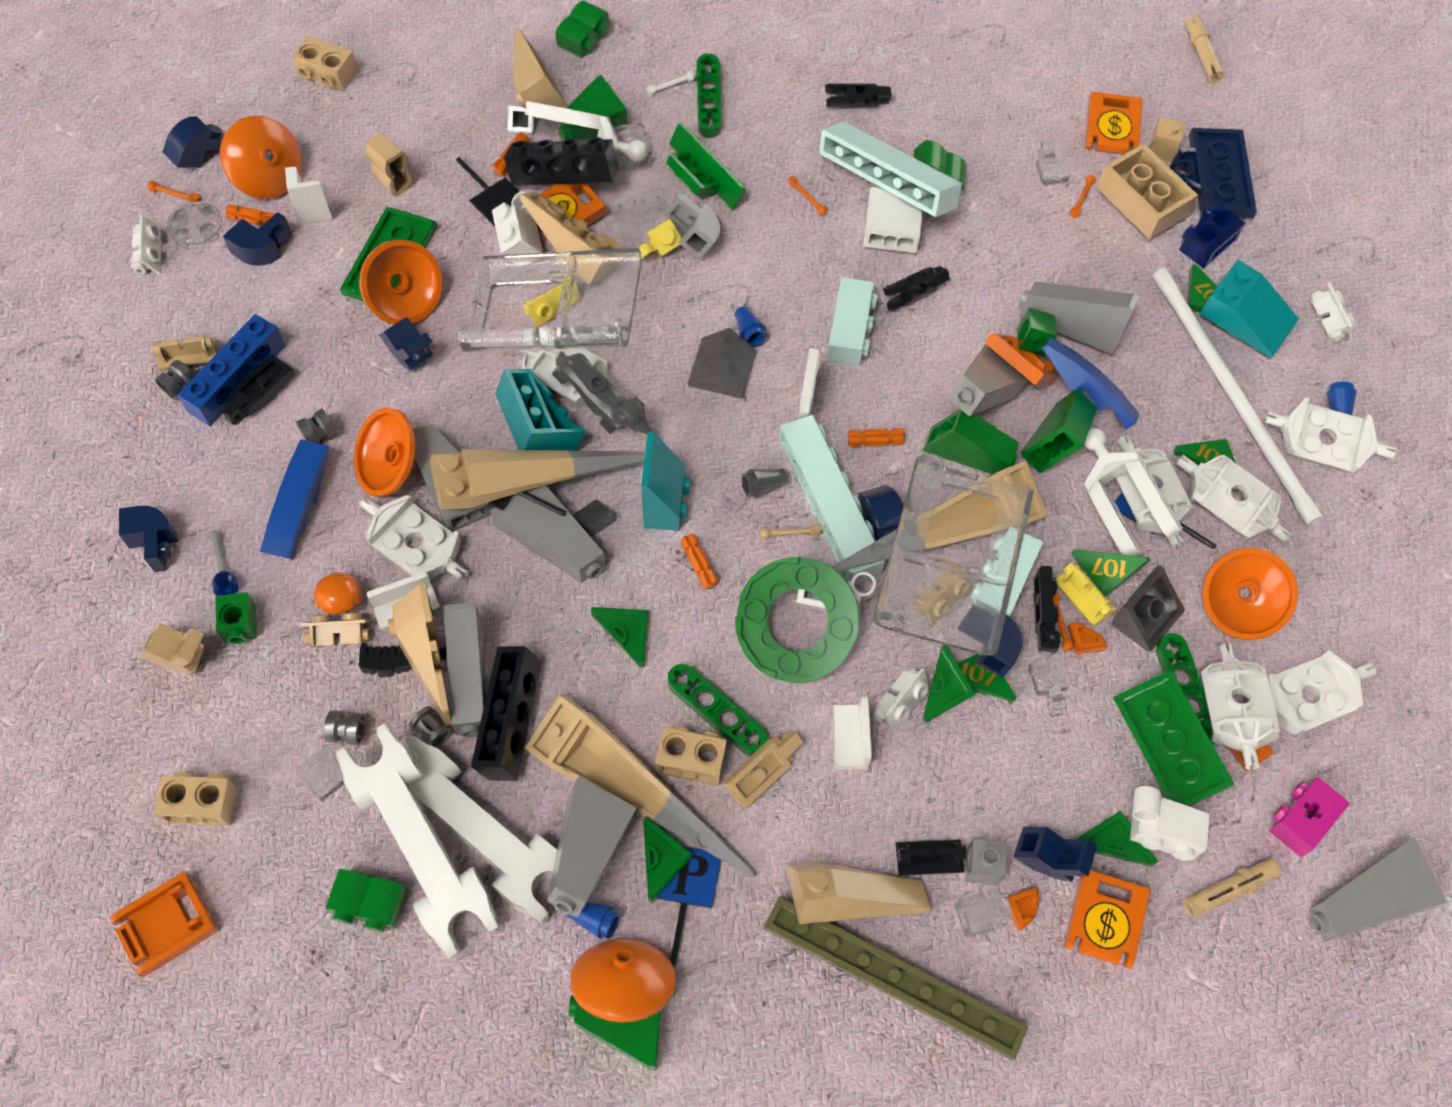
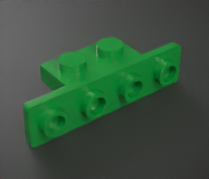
[666,123,746,209]

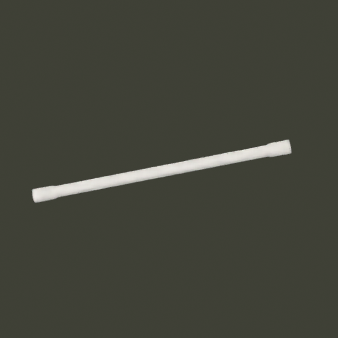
[1152,268,1324,526]

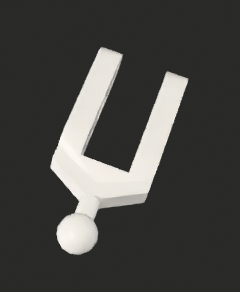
[525,101,647,162]
[1084,428,1183,556]

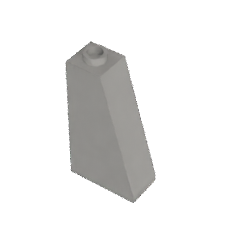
[1019,281,1139,355]
[948,344,1029,417]
[413,424,494,532]
[490,485,606,583]
[443,602,487,738]
[547,776,637,918]
[1309,838,1447,942]

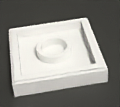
[798,348,821,419]

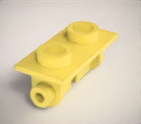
[523,278,583,328]
[1056,563,1116,626]

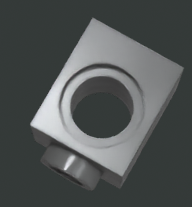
[965,839,1007,886]

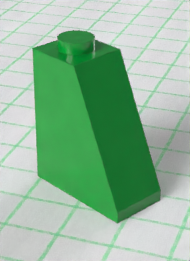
[558,75,628,141]
[1020,388,1097,474]
[923,409,1019,474]
[568,995,661,1070]

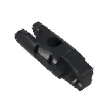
[825,83,892,107]
[883,266,950,311]

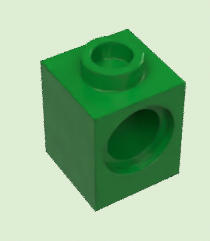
[1017,308,1057,357]
[215,592,257,644]

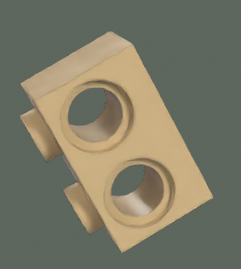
[292,35,358,91]
[655,726,727,786]
[153,772,237,826]

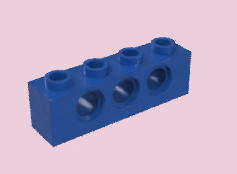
[177,314,286,426]

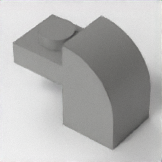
[663,192,720,259]

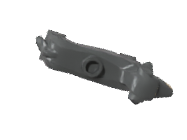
[551,351,652,436]

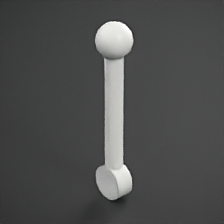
[646,71,696,96]

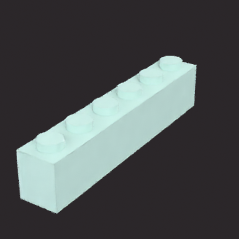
[819,122,962,217]
[779,415,886,584]

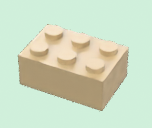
[1096,143,1198,240]

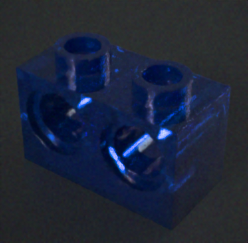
[1179,204,1246,269]

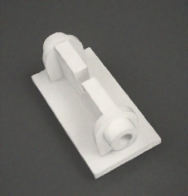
[131,215,162,275]
[1310,282,1356,342]
[873,668,930,733]

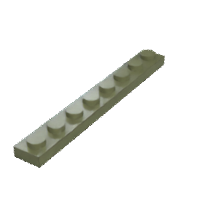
[763,896,1028,1061]

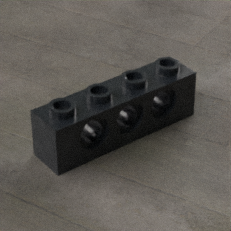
[504,137,619,185]
[471,646,542,781]

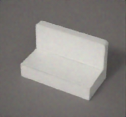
[285,166,332,225]
[367,572,442,633]
[833,697,872,770]

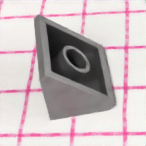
[688,328,756,399]
[1111,565,1185,652]

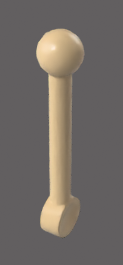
[760,523,822,539]

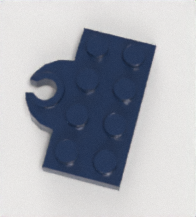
[1169,128,1257,218]

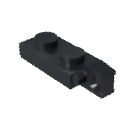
[222,355,296,426]
[1033,566,1061,652]

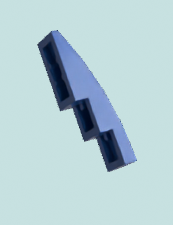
[1042,337,1139,429]
[260,439,330,559]

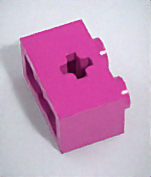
[1269,776,1350,857]

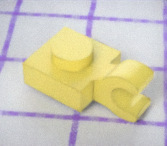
[634,219,681,260]

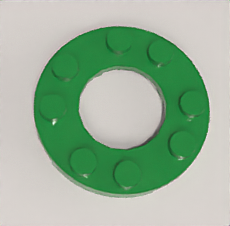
[735,557,860,683]

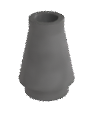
[741,468,787,498]

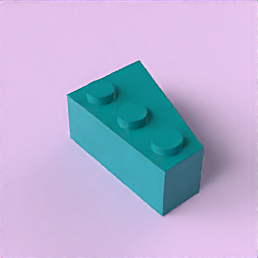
[495,369,586,451]

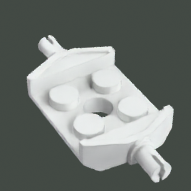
[510,332,608,409]
[1264,397,1397,473]
[1115,435,1194,549]
[1176,454,1292,543]
[359,495,468,582]
[1200,643,1280,770]
[1267,651,1377,735]

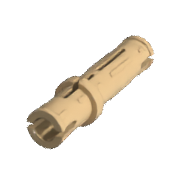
[1184,14,1225,83]
[1183,858,1281,918]

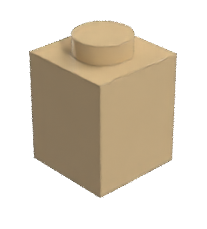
[1149,116,1186,163]

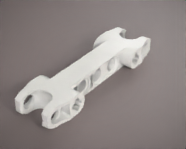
[336,723,501,957]
[405,735,557,924]

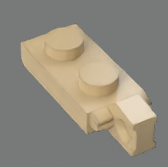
[722,731,804,809]

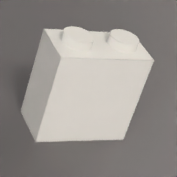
[863,187,922,253]

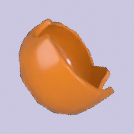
[314,572,362,614]

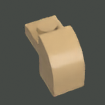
[139,623,208,674]

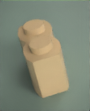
[365,133,412,197]

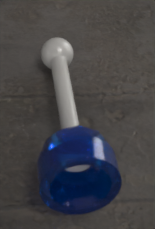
[208,530,239,596]

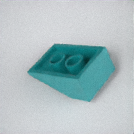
[1199,259,1299,358]
[641,432,690,531]

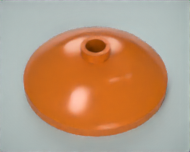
[220,116,302,199]
[359,240,442,325]
[354,408,416,497]
[1201,548,1298,640]
[570,939,675,1022]

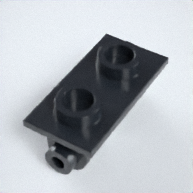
[895,840,966,876]

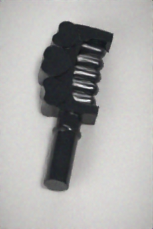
[359,643,447,677]

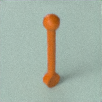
[1069,174,1096,219]
[788,176,827,215]
[147,181,200,205]
[1053,593,1074,651]

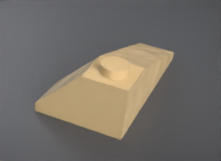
[513,28,568,108]
[520,192,631,286]
[388,583,452,725]
[786,861,931,924]

